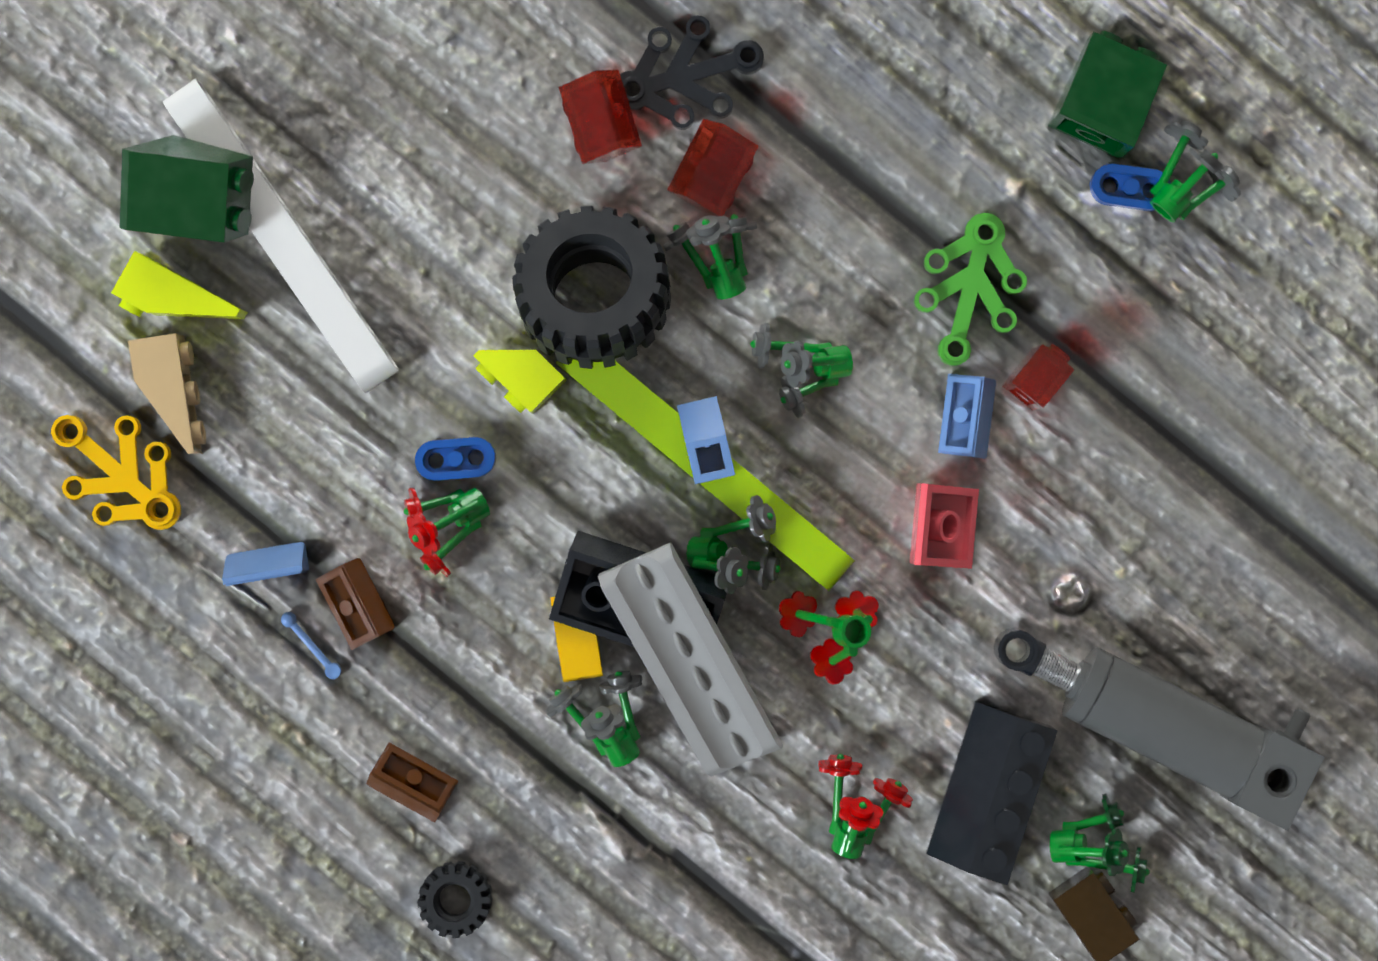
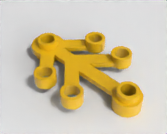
[51,415,181,530]

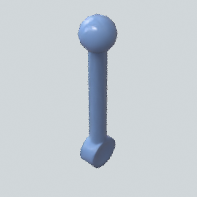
[281,612,342,679]

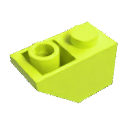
[473,350,567,414]

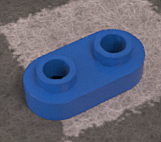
[1089,164,1171,211]
[415,437,496,481]

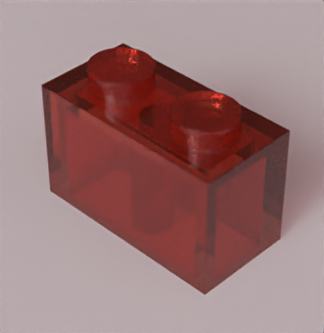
[559,70,642,164]
[667,119,759,217]
[1002,344,1075,411]

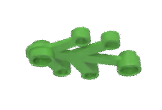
[914,213,1027,366]

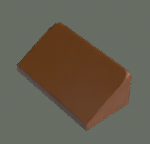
[315,558,395,650]
[366,742,458,822]

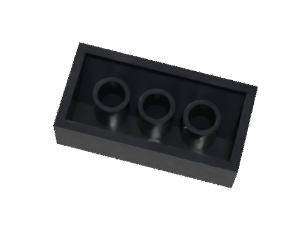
[549,531,727,647]
[926,701,1058,886]

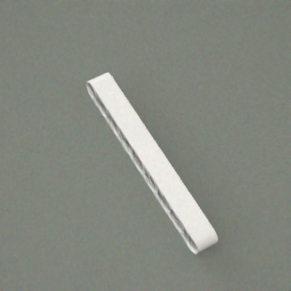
[163,78,399,393]

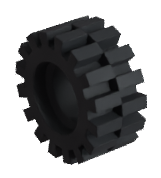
[417,861,493,938]

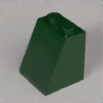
[1048,31,1167,159]
[119,135,254,243]

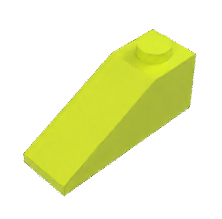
[111,251,248,319]

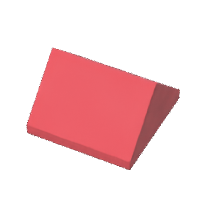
[910,483,979,569]

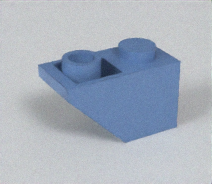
[677,396,735,485]

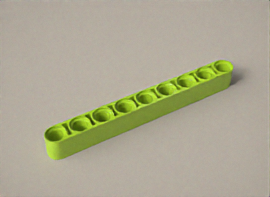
[556,360,855,592]

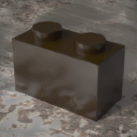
[1048,867,1140,961]

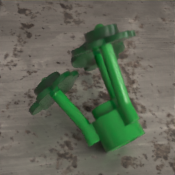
[1050,794,1150,893]

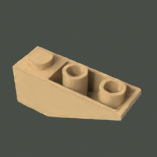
[128,333,206,455]

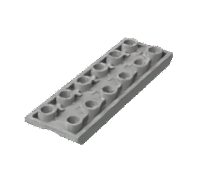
[598,542,783,777]

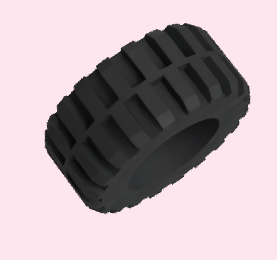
[512,205,671,369]

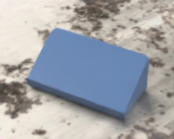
[938,374,996,459]
[222,542,309,586]

